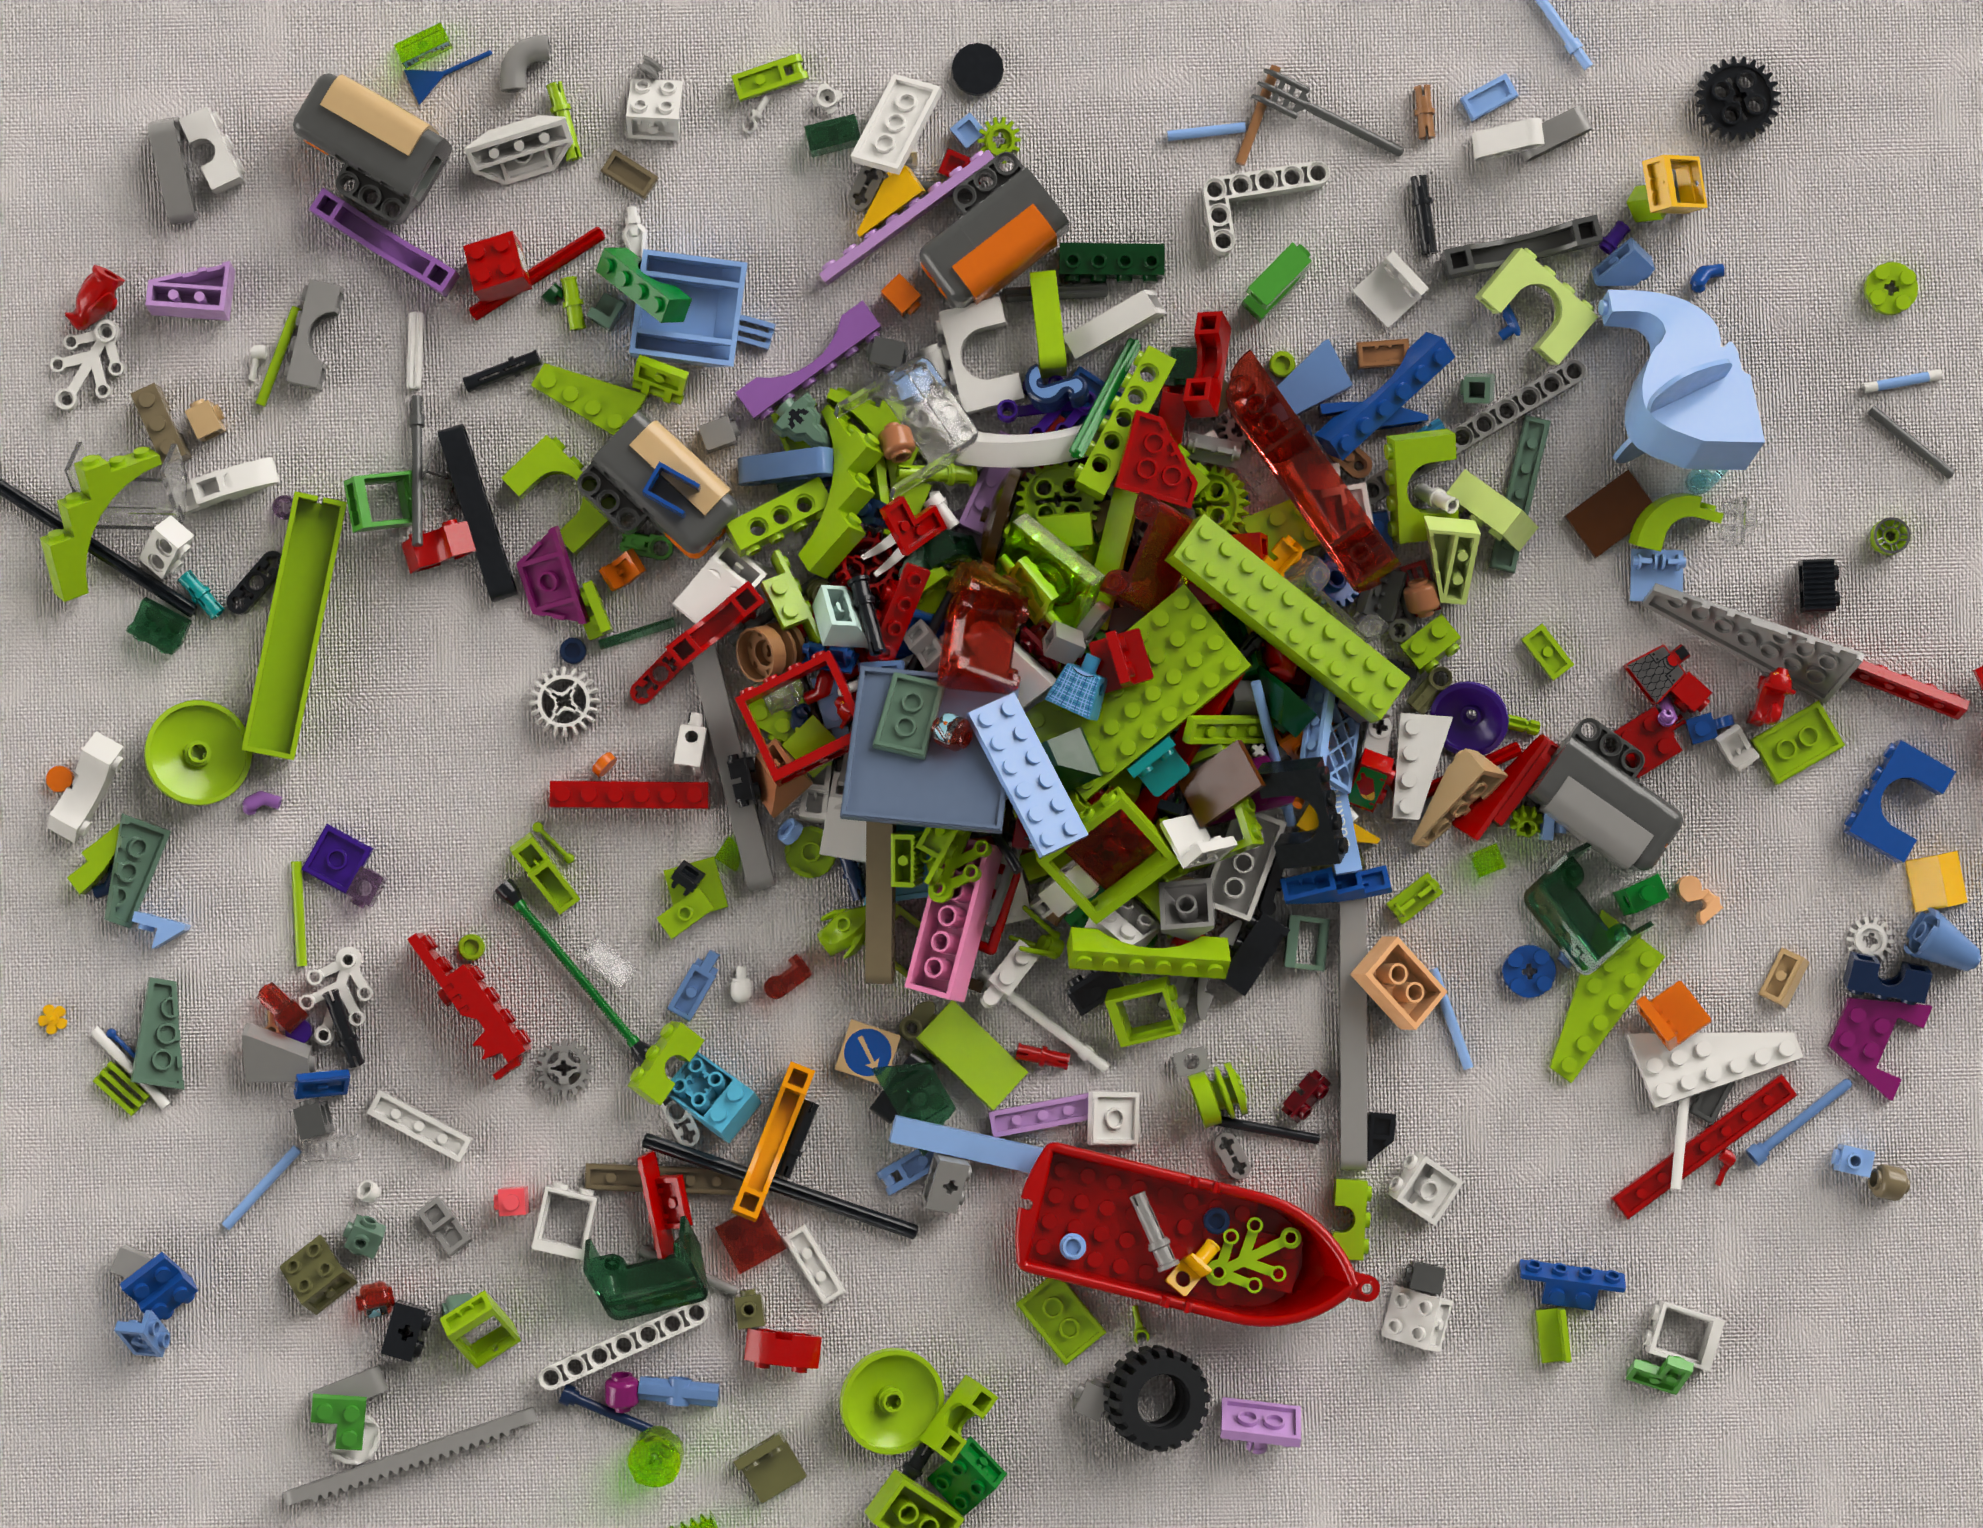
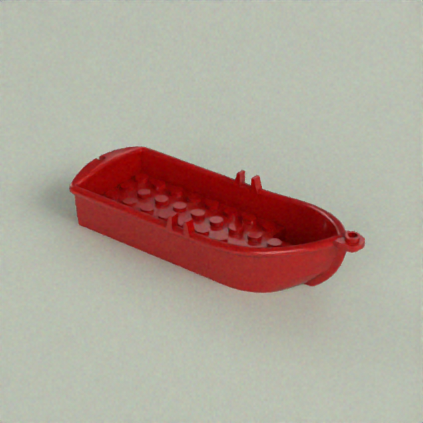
[1015,1142,1380,1327]

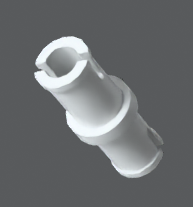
[1415,483,1459,514]

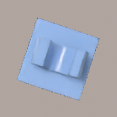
[1539,813,1566,841]

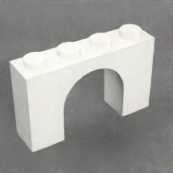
[935,296,1025,416]

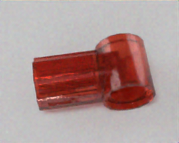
[256,982,309,1034]

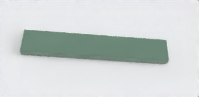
[1488,415,1551,574]

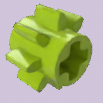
[1509,805,1543,838]

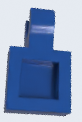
[1685,712,1735,745]

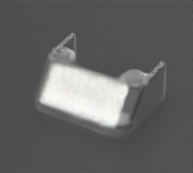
[64,442,188,530]

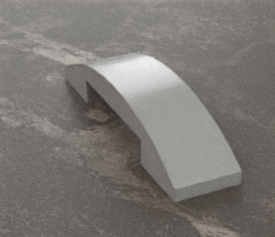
[1196,919,1243,1020]

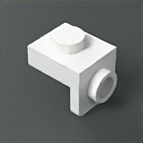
[1715,724,1760,771]

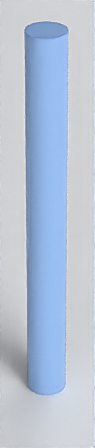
[1429,967,1474,1070]
[222,1145,302,1230]

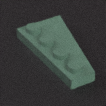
[104,813,171,929]
[130,977,185,1090]

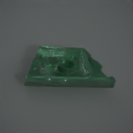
[871,1062,956,1156]

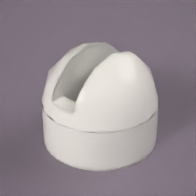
[357,1180,380,1203]

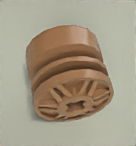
[736,621,806,682]

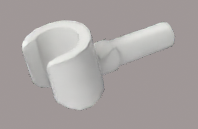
[248,345,268,381]

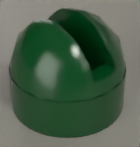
[541,282,564,306]

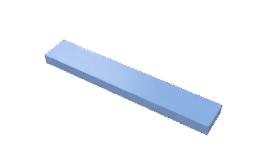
[889,1115,1043,1173]

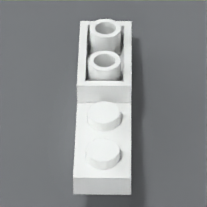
[171,457,280,516]

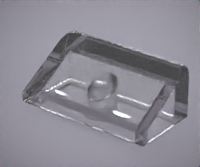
[579,936,638,990]

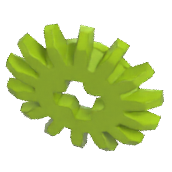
[977,117,1021,164]

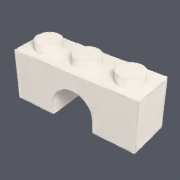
[179,106,245,195]

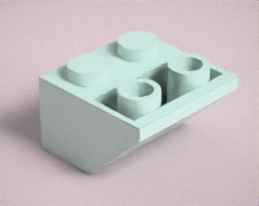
[812,585,868,648]

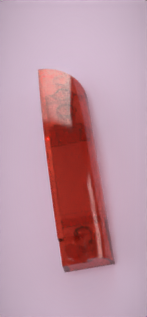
[1226,350,1401,592]

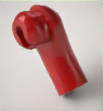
[803,670,834,704]

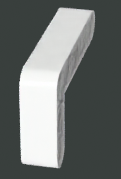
[1202,161,1330,256]

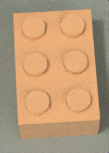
[1350,936,1448,1030]

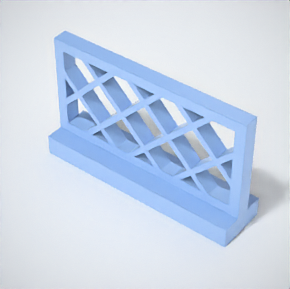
[1299,677,1360,794]

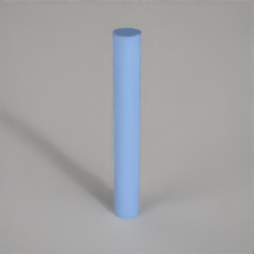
[1167,122,1246,141]

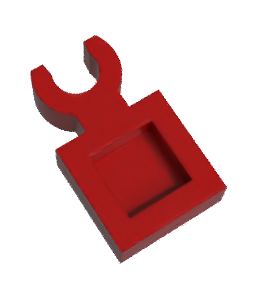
[937,148,981,185]

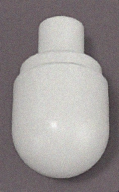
[731,966,752,1003]

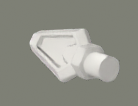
[622,206,647,259]

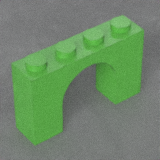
[1241,242,1312,323]

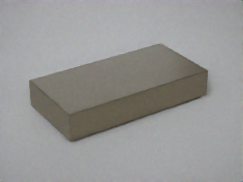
[601,149,659,200]

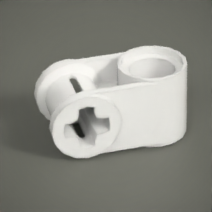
[1358,718,1392,762]

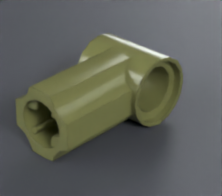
[1406,666,1453,715]

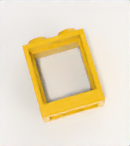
[1642,154,1708,214]

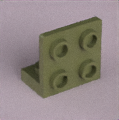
[280,1235,358,1315]
[733,1430,807,1503]

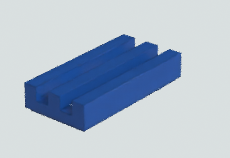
[293,1069,350,1099]

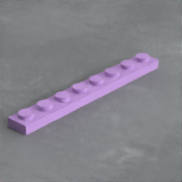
[819,150,994,285]

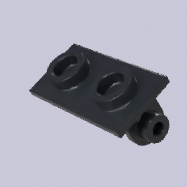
[727,752,761,808]

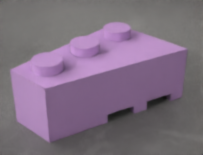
[145,261,236,321]

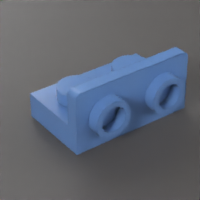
[114,1310,170,1357]

